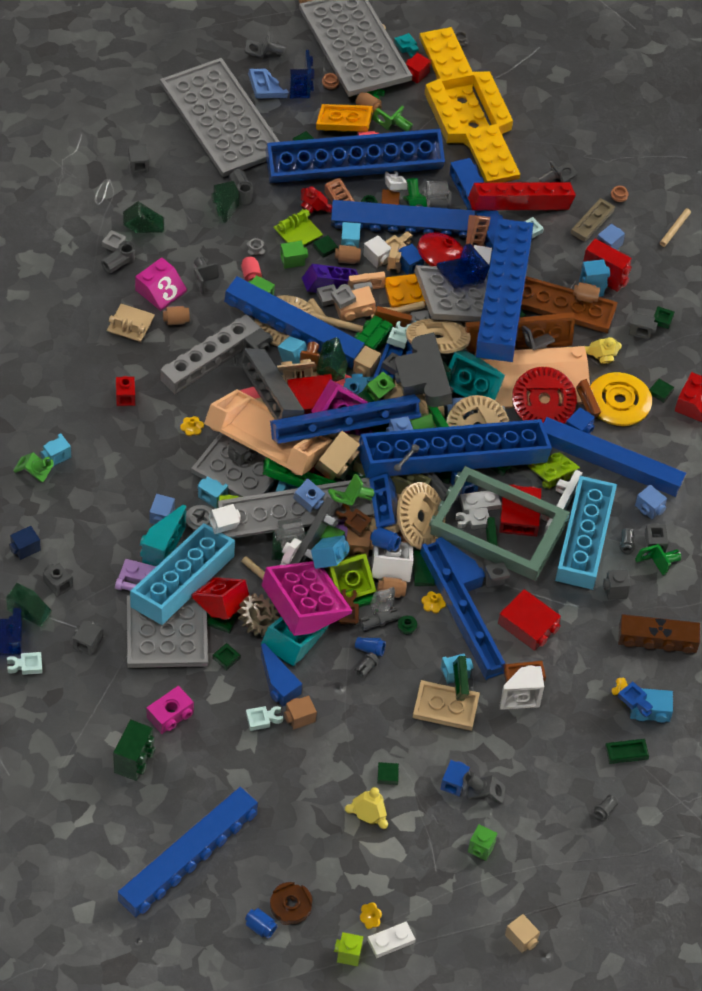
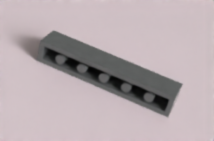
[240,348,304,420]

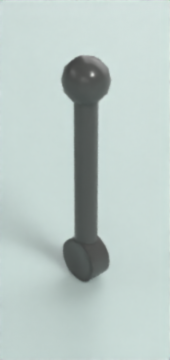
[394,444,419,472]

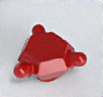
[300,186,332,214]

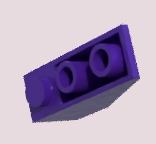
[302,264,358,293]

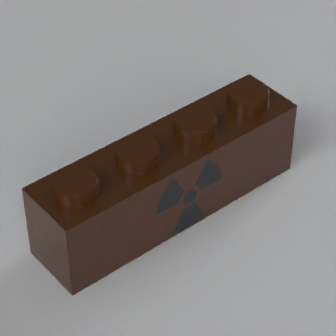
[618,614,700,653]

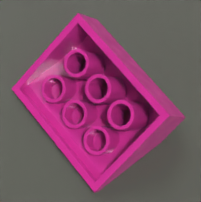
[261,561,352,636]

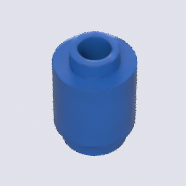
[370,527,401,551]
[245,908,278,939]

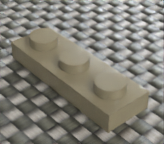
[571,198,615,242]

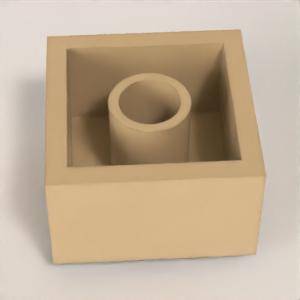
[314,431,360,480]

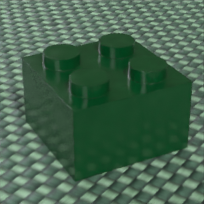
[113,719,155,781]

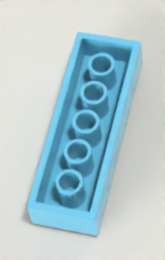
[555,476,617,590]
[130,523,235,625]

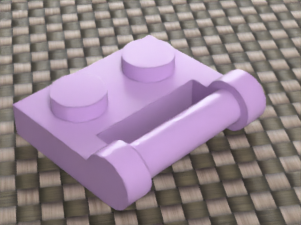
[115,559,157,591]

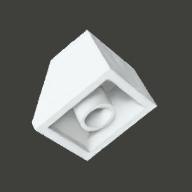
[371,542,413,582]
[500,665,544,709]

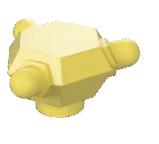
[585,337,622,364]
[345,787,388,829]

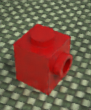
[405,53,431,84]
[116,376,135,406]

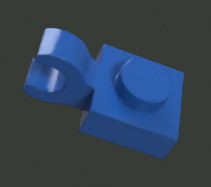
[618,681,653,718]

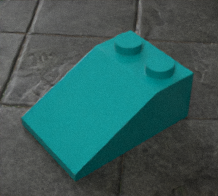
[446,350,505,400]
[140,505,186,566]
[261,617,329,666]

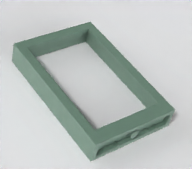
[429,466,570,581]

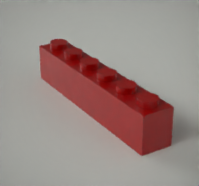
[468,182,576,210]

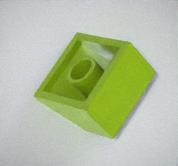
[325,554,376,597]

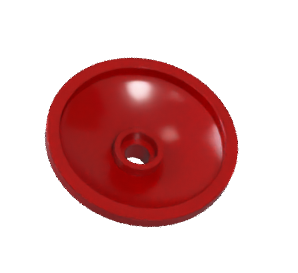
[417,232,468,268]

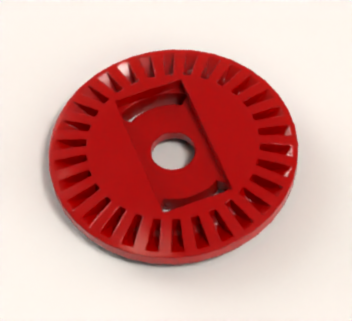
[512,367,577,424]

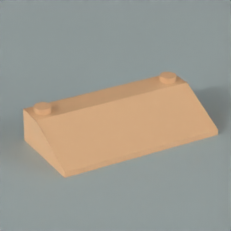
[475,346,590,409]
[204,389,333,476]

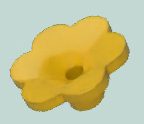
[180,416,204,436]
[421,591,446,613]
[612,677,628,696]
[360,902,382,929]

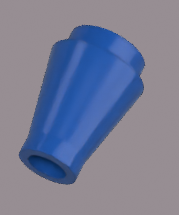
[355,637,386,657]

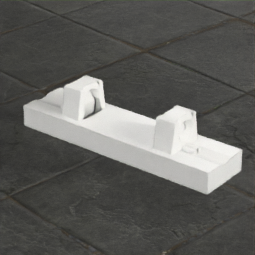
[541,470,583,534]

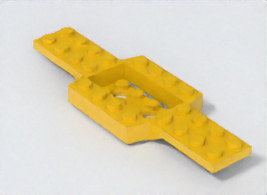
[419,27,521,183]

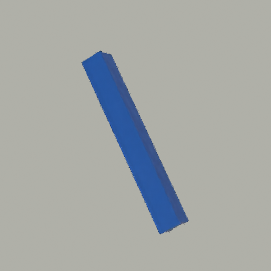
[270,394,421,444]
[543,417,686,497]
[420,538,505,680]

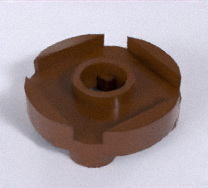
[270,882,313,925]

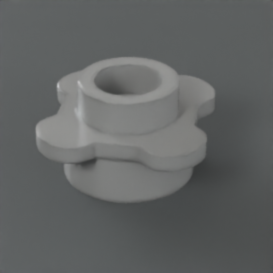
[247,238,265,255]

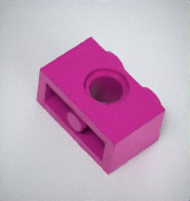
[146,686,194,734]

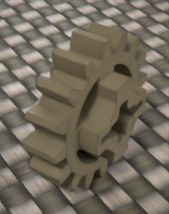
[237,593,279,637]

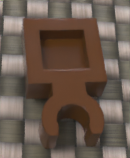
[335,503,372,536]
[337,589,359,625]

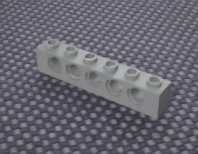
[160,314,261,394]

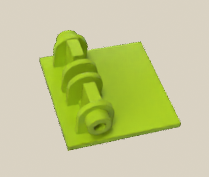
[273,209,323,246]
[528,452,580,489]

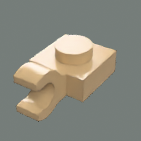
[385,231,413,249]
[387,243,402,273]

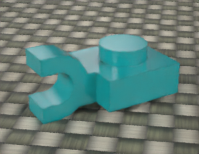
[394,33,419,58]

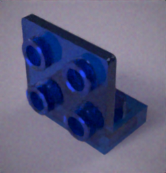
[289,50,314,99]
[436,244,490,289]
[0,608,22,655]

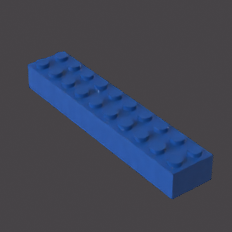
[265,129,445,183]
[476,219,534,362]
[357,419,552,478]

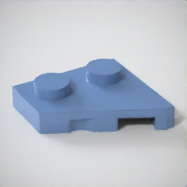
[248,69,289,98]

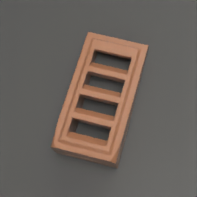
[324,178,354,203]
[465,215,490,251]

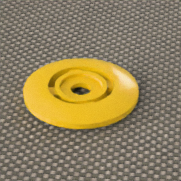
[590,372,652,426]

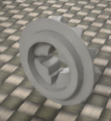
[186,505,213,531]

